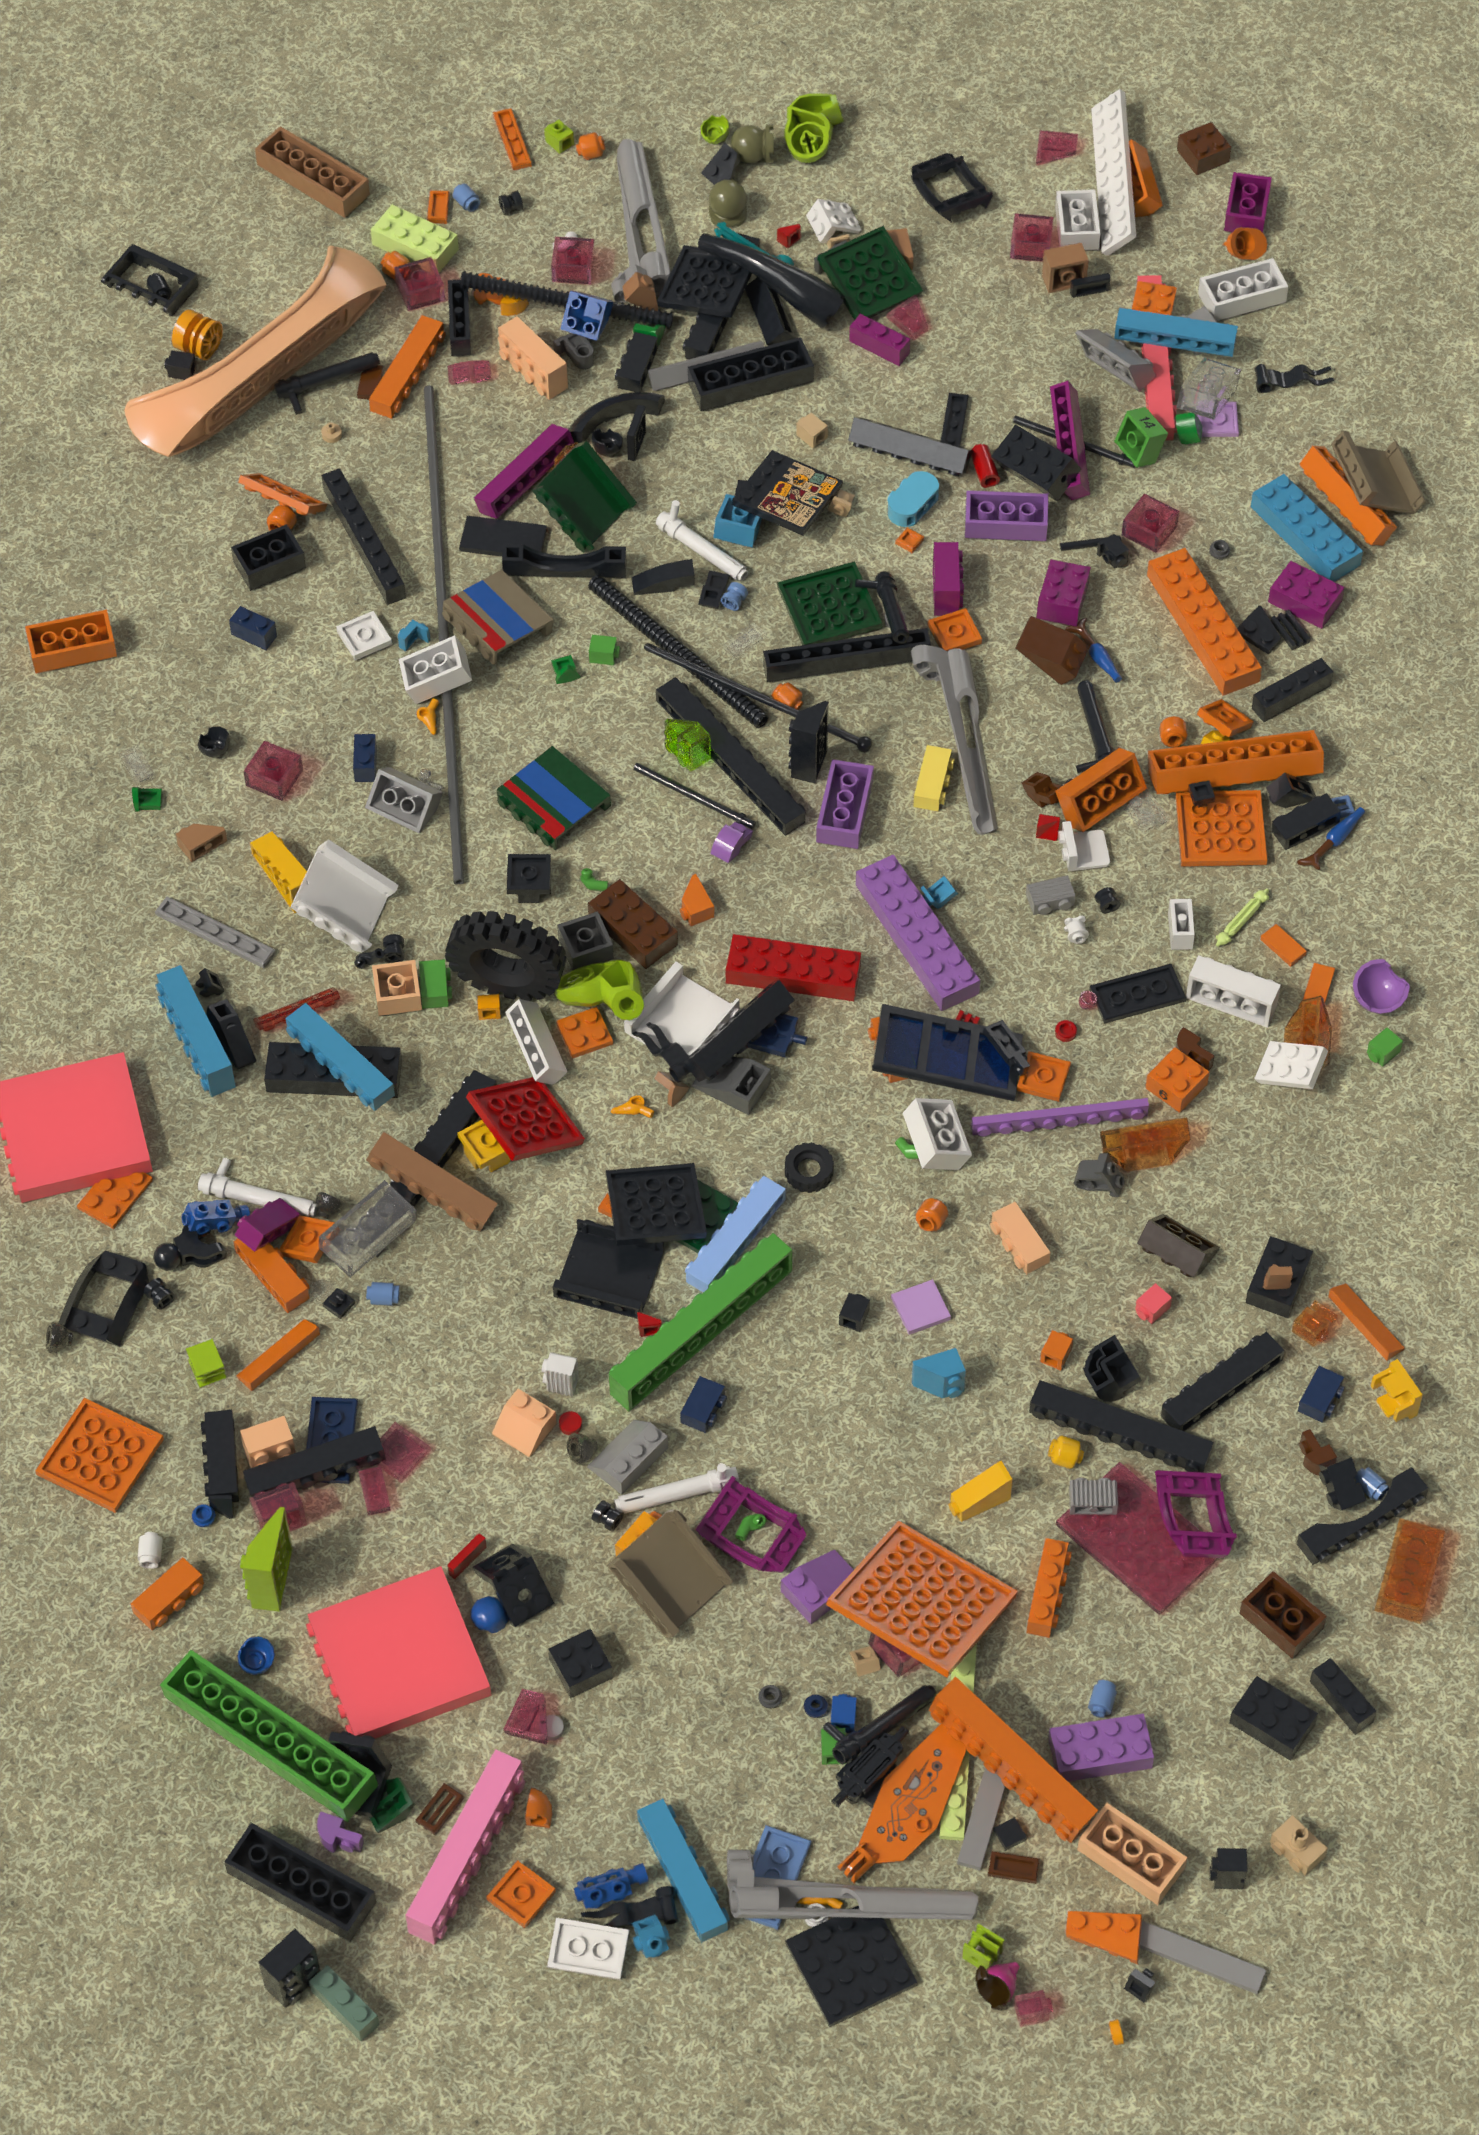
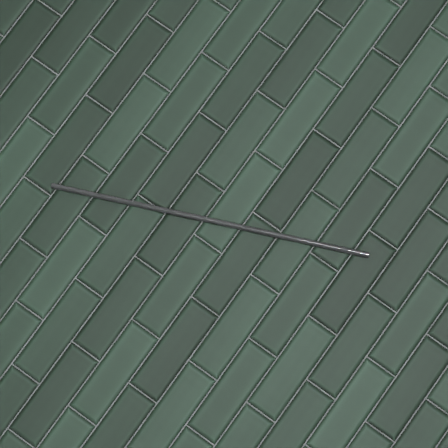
[424,385,464,885]

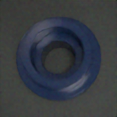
[804,1695,828,1718]

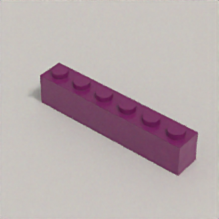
[1050,381,1090,500]
[474,424,575,519]

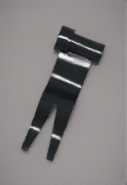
[1255,364,1334,393]
[632,1022,691,1083]
[580,1886,679,1928]

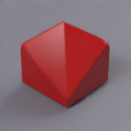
[777,224,801,248]
[1036,814,1060,841]
[637,1312,662,1337]

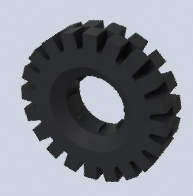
[445,911,567,1001]

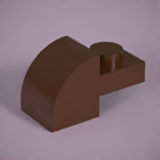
[1022,772,1062,808]
[1176,1027,1215,1071]
[1299,1429,1337,1476]

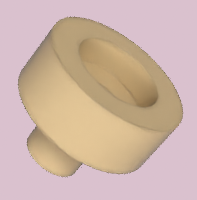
[321,423,342,443]

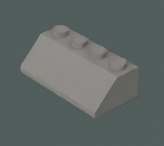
[1075,329,1156,392]

